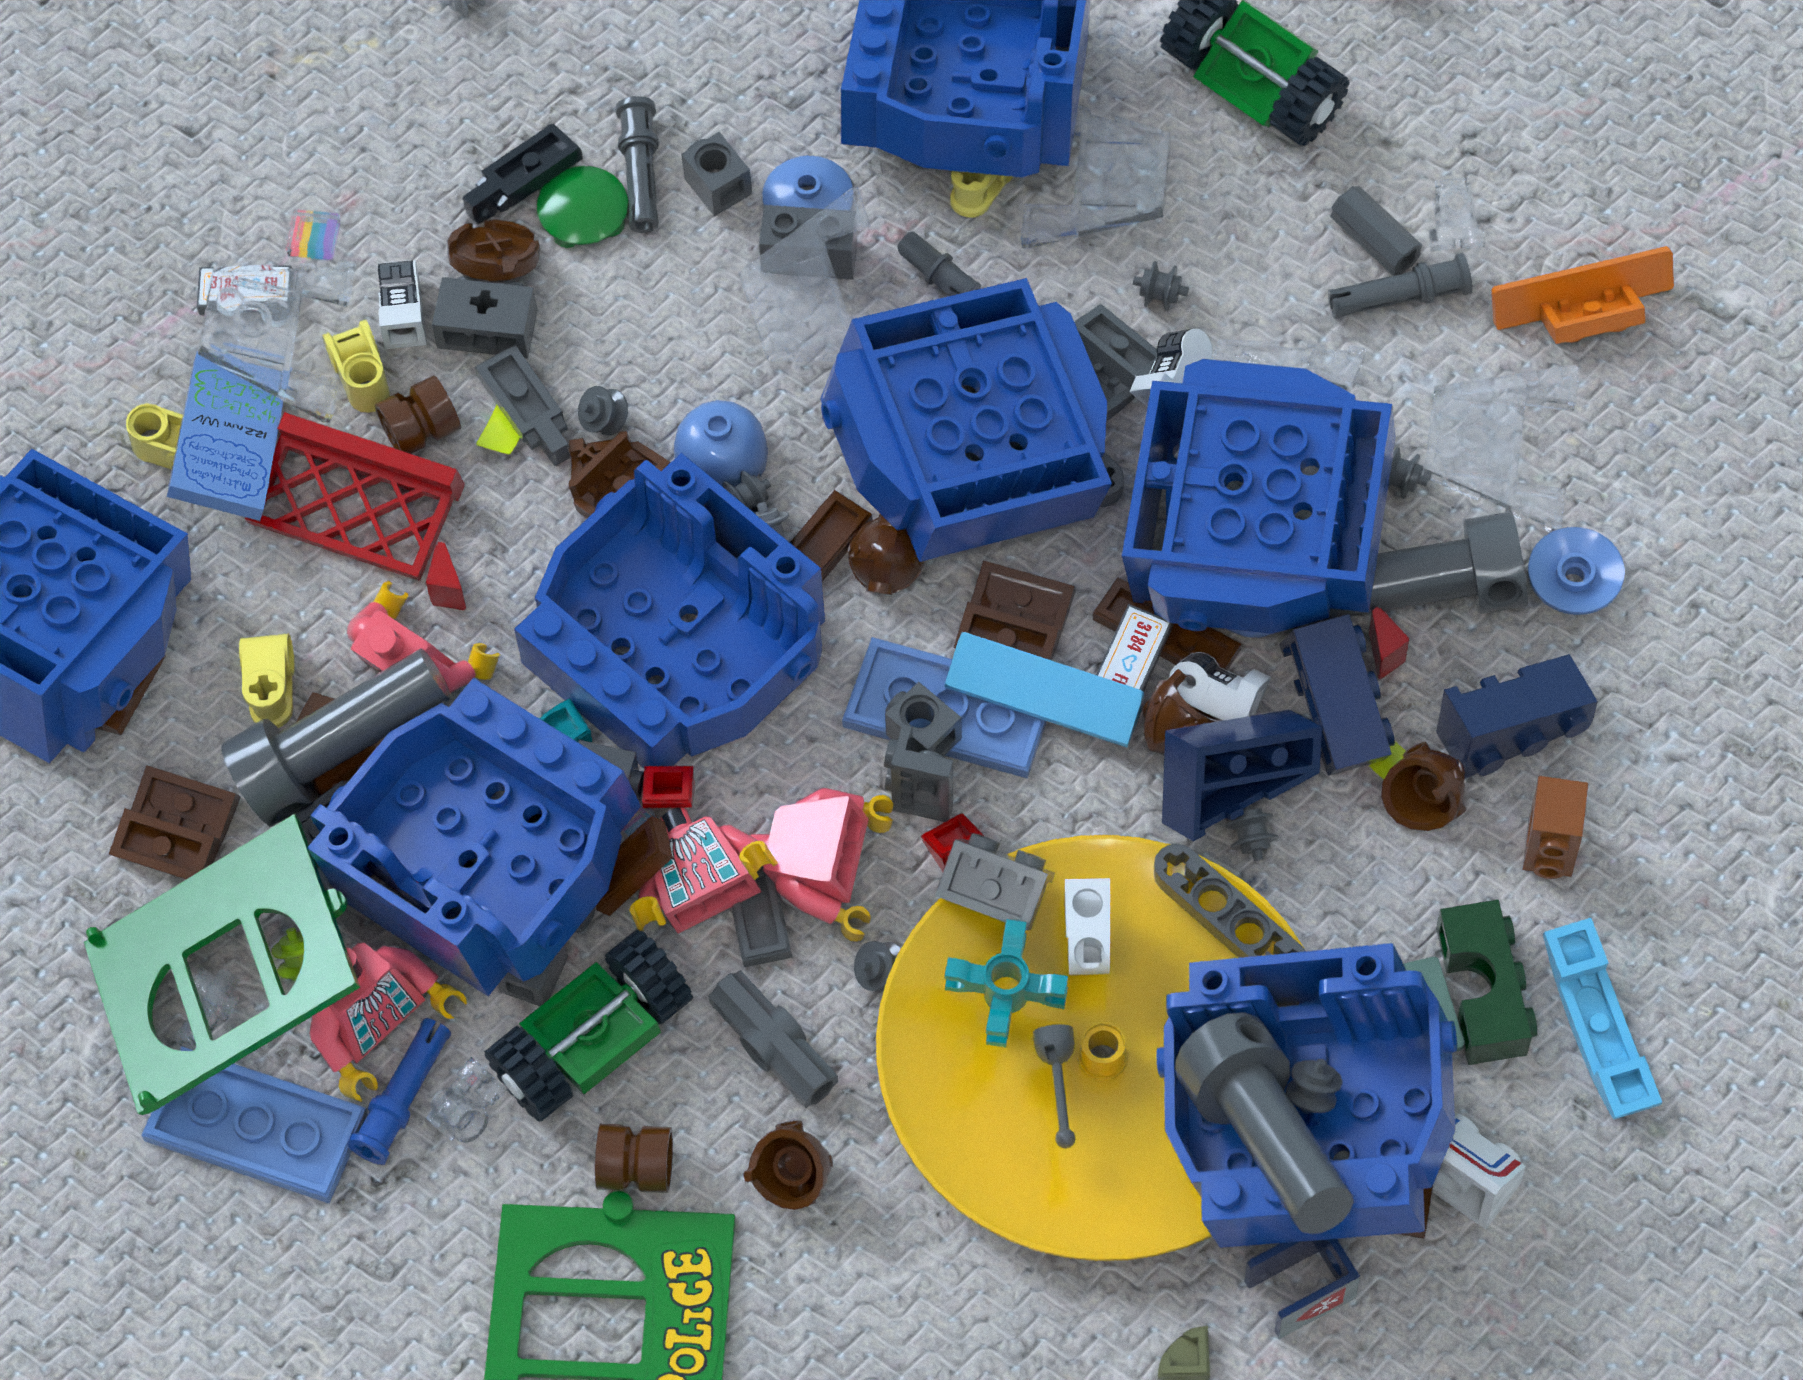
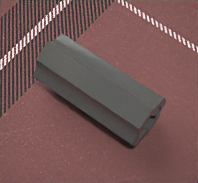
[1330,186,1423,276]

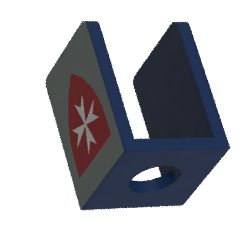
[1244,1239,1360,1339]

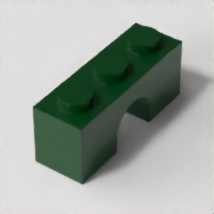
[1436,899,1538,1065]

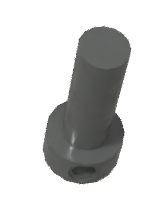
[1312,511,1528,623]
[221,648,451,827]
[1175,1013,1353,1234]

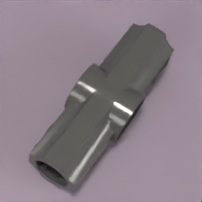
[708,970,838,1108]

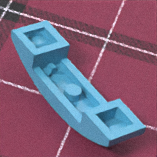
[1543,918,1662,1120]

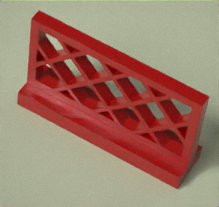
[245,412,465,581]

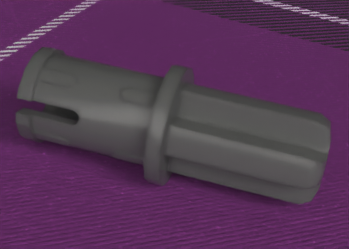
[897,231,981,296]

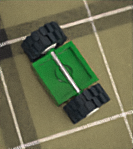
[1160,0,1350,146]
[484,929,693,1122]

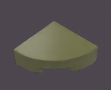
[1158,1326,1210,1380]

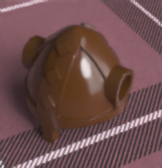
[848,514,926,595]
[1143,669,1222,755]
[1381,741,1467,831]
[743,1120,833,1210]

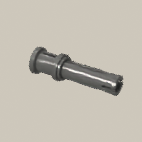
[615,96,659,233]
[1328,253,1472,319]

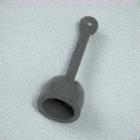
[1033,1024,1076,1149]

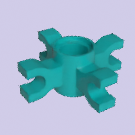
[945,919,1068,1048]

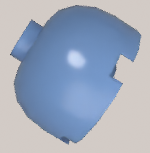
[673,400,768,487]

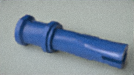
[348,1018,451,1165]

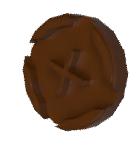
[447,219,540,281]

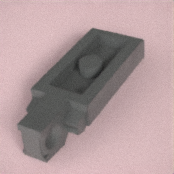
[475,344,571,466]

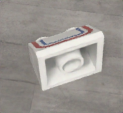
[1432,1113,1526,1229]

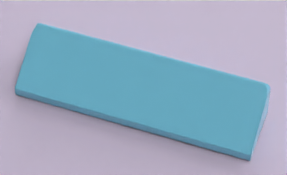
[945,632,1144,748]

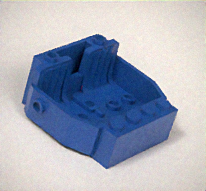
[841,0,1090,177]
[820,278,1112,562]
[1122,359,1396,634]
[0,449,191,764]
[514,453,825,768]
[307,678,641,997]
[1156,943,1457,1248]

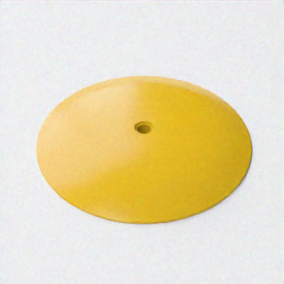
[876,835,1304,1261]

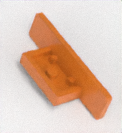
[1491,246,1674,344]

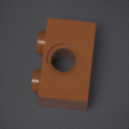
[1522,776,1588,879]

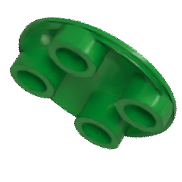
[537,166,628,248]

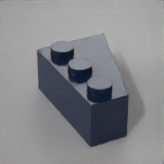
[1279,614,1395,776]
[1436,654,1598,779]
[1162,710,1322,842]

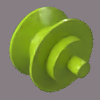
[271,927,304,981]

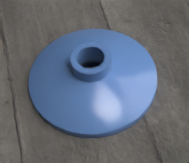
[762,156,854,211]
[1528,527,1625,615]

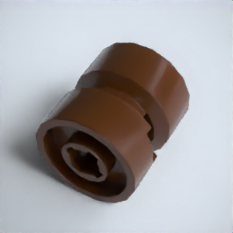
[375,375,461,454]
[595,1123,673,1193]

